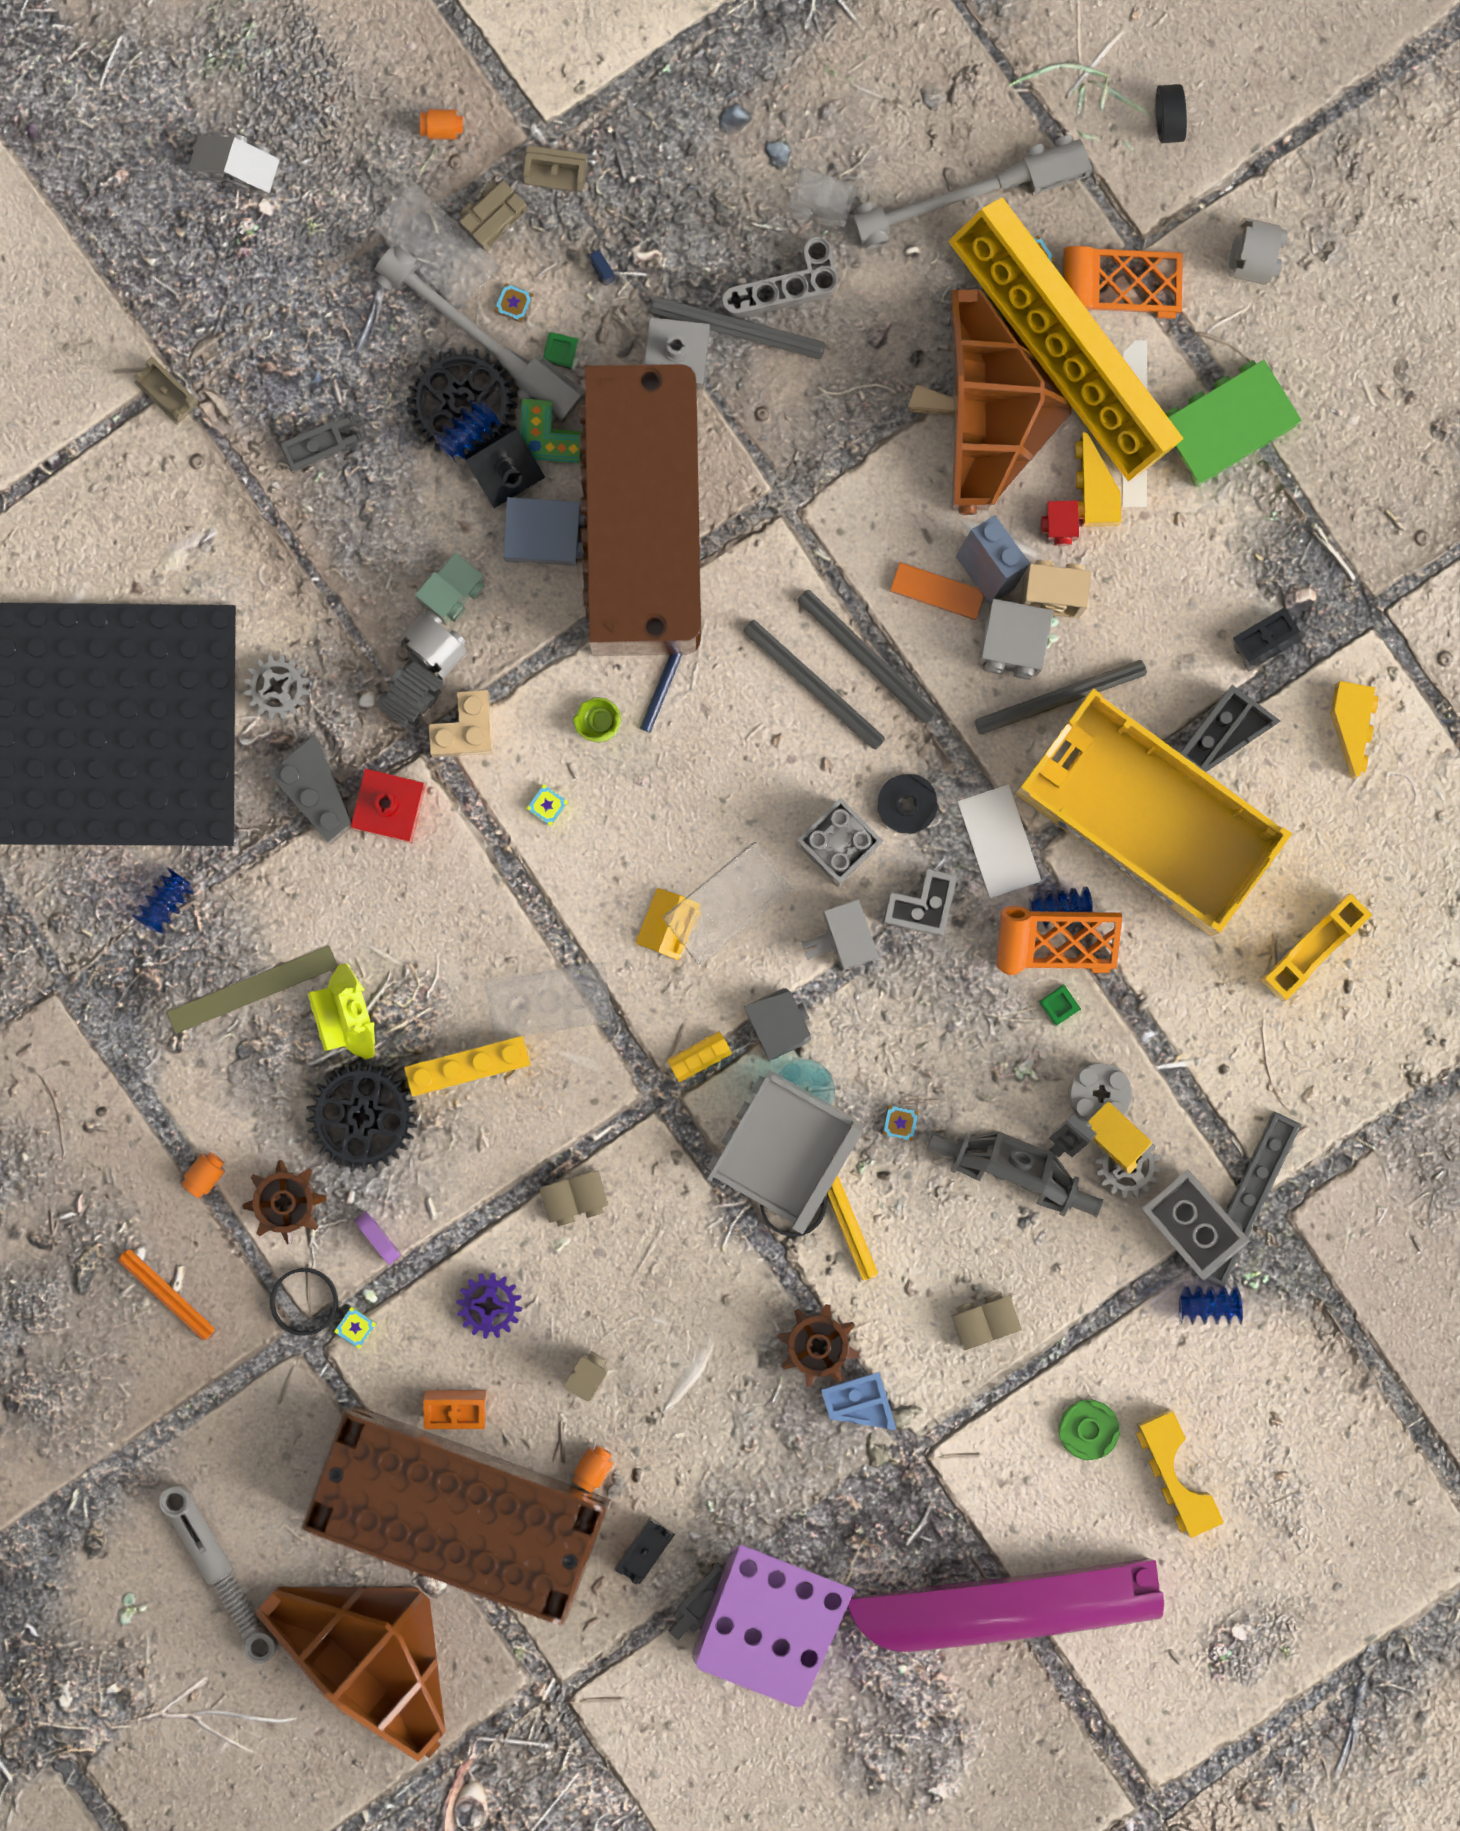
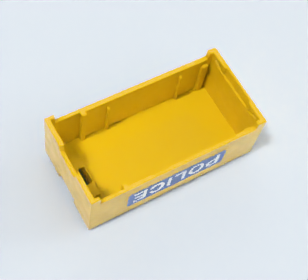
[1015,688,1292,937]

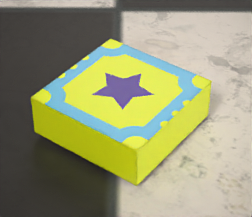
[526,784,569,826]
[334,1306,377,1349]

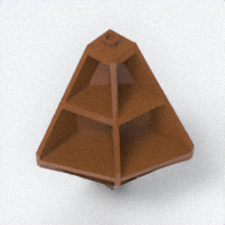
[950,290,1071,515]
[255,1586,446,1762]

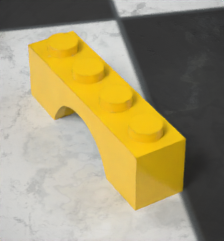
[1261,893,1373,1001]
[404,1036,532,1097]
[1135,1409,1224,1538]

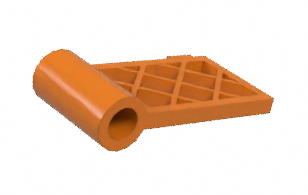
[1063,246,1183,319]
[996,906,1122,975]

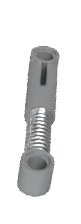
[159,1484,278,1664]

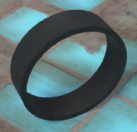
[760,1196,827,1237]
[270,1268,338,1336]

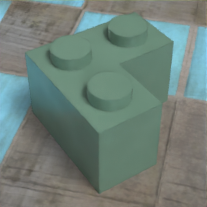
[415,552,485,625]

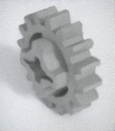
[244,654,310,720]
[1095,1144,1162,1198]

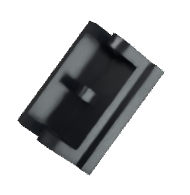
[1233,607,1301,672]
[614,1516,675,1585]

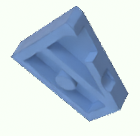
[821,1372,896,1430]

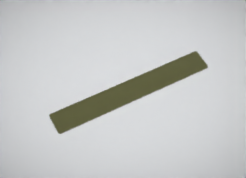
[167,946,338,1033]

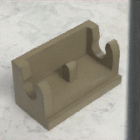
[523,145,588,193]
[134,356,199,425]

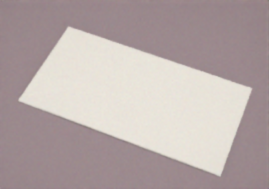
[958,784,1041,898]

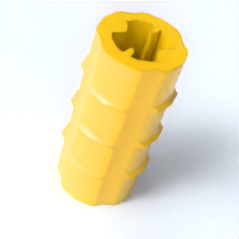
[666,1030,732,1083]

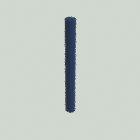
[639,654,682,733]

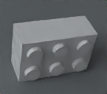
[1142,1170,1250,1280]

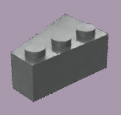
[1179,684,1280,772]

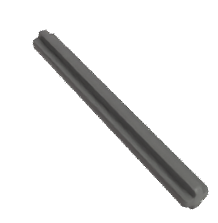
[650,296,825,359]
[798,589,936,723]
[744,620,885,750]
[975,660,1147,735]

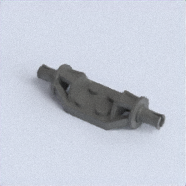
[926,1131,1103,1217]

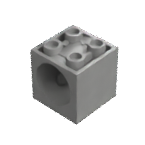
[978,599,1053,680]
[796,797,883,887]

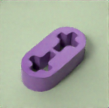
[354,1211,402,1265]

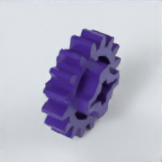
[456,1272,523,1339]

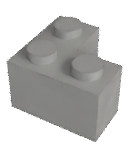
[188,132,280,193]
[883,869,957,937]

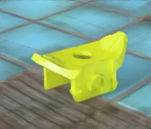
[307,963,375,1060]

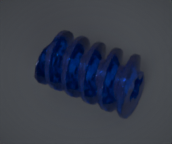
[433,399,502,464]
[131,866,195,934]
[1029,886,1093,929]
[1178,1286,1243,1325]

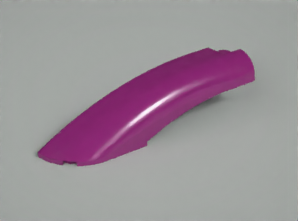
[848,1558,1164,1652]

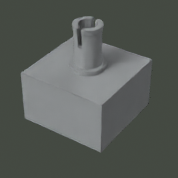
[644,317,710,390]
[801,899,879,971]

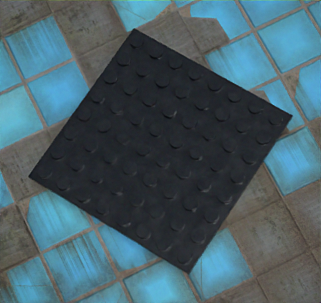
[0,603,236,846]

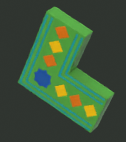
[520,399,582,463]

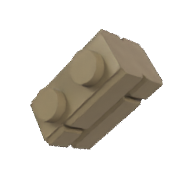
[459,180,528,251]
[564,1351,608,1401]

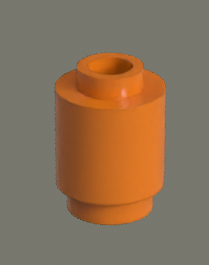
[420,109,463,140]
[181,1152,226,1198]
[572,1445,614,1493]

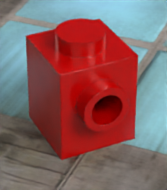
[1041,500,1079,546]

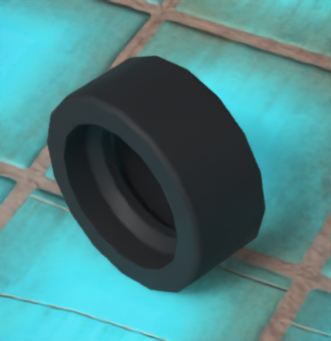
[1155,84,1187,143]

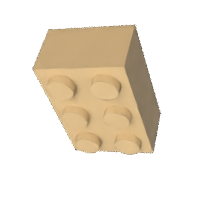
[1020,560,1092,619]

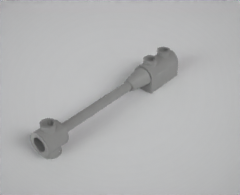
[852,135,1092,249]
[375,243,585,423]

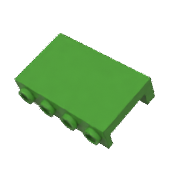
[1165,360,1302,487]

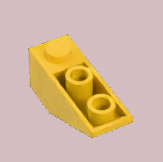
[1075,433,1121,527]
[1330,681,1379,779]

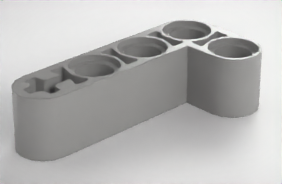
[723,237,838,319]

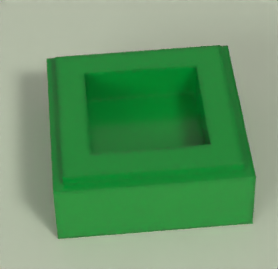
[543,332,579,369]
[1038,984,1081,1026]

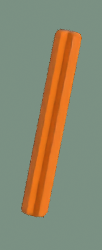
[118,1249,215,1340]

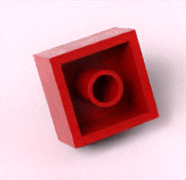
[350,769,426,844]

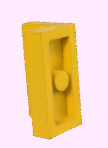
[636,888,701,961]
[1088,1102,1152,1174]

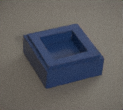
[590,249,616,286]

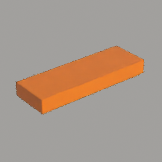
[890,562,984,620]

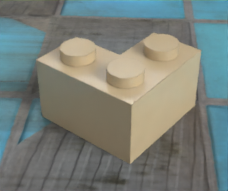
[429,690,493,758]

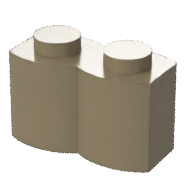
[539,1170,609,1226]
[951,1292,1022,1350]

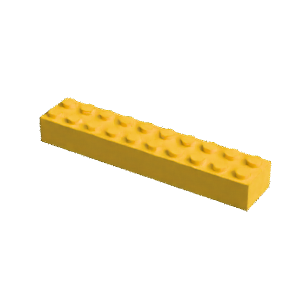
[948,197,1184,482]

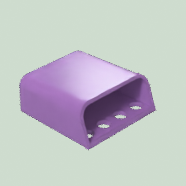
[692,1544,855,1707]

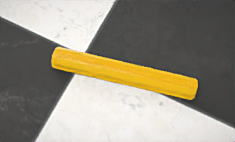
[827,1175,878,1281]

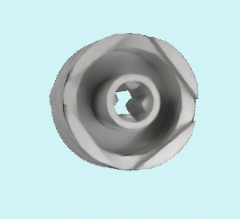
[1229,217,1288,285]
[396,610,466,680]
[1068,1063,1132,1121]

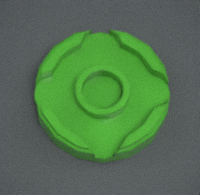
[1059,1399,1120,1461]

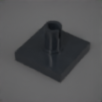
[463,425,546,509]

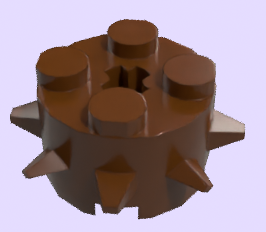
[243,1160,327,1244]
[777,1304,860,1387]

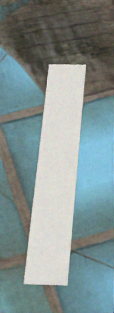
[1123,340,1147,507]

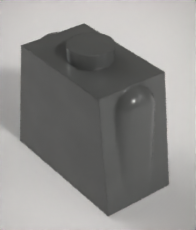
[744,988,811,1061]

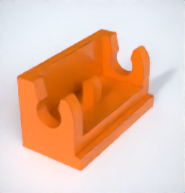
[423,1390,486,1429]

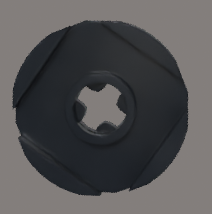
[877,774,938,834]

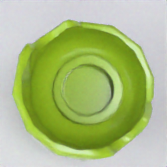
[573,697,621,743]

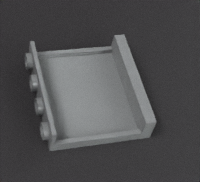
[707,1070,865,1234]

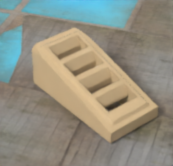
[907,385,955,416]

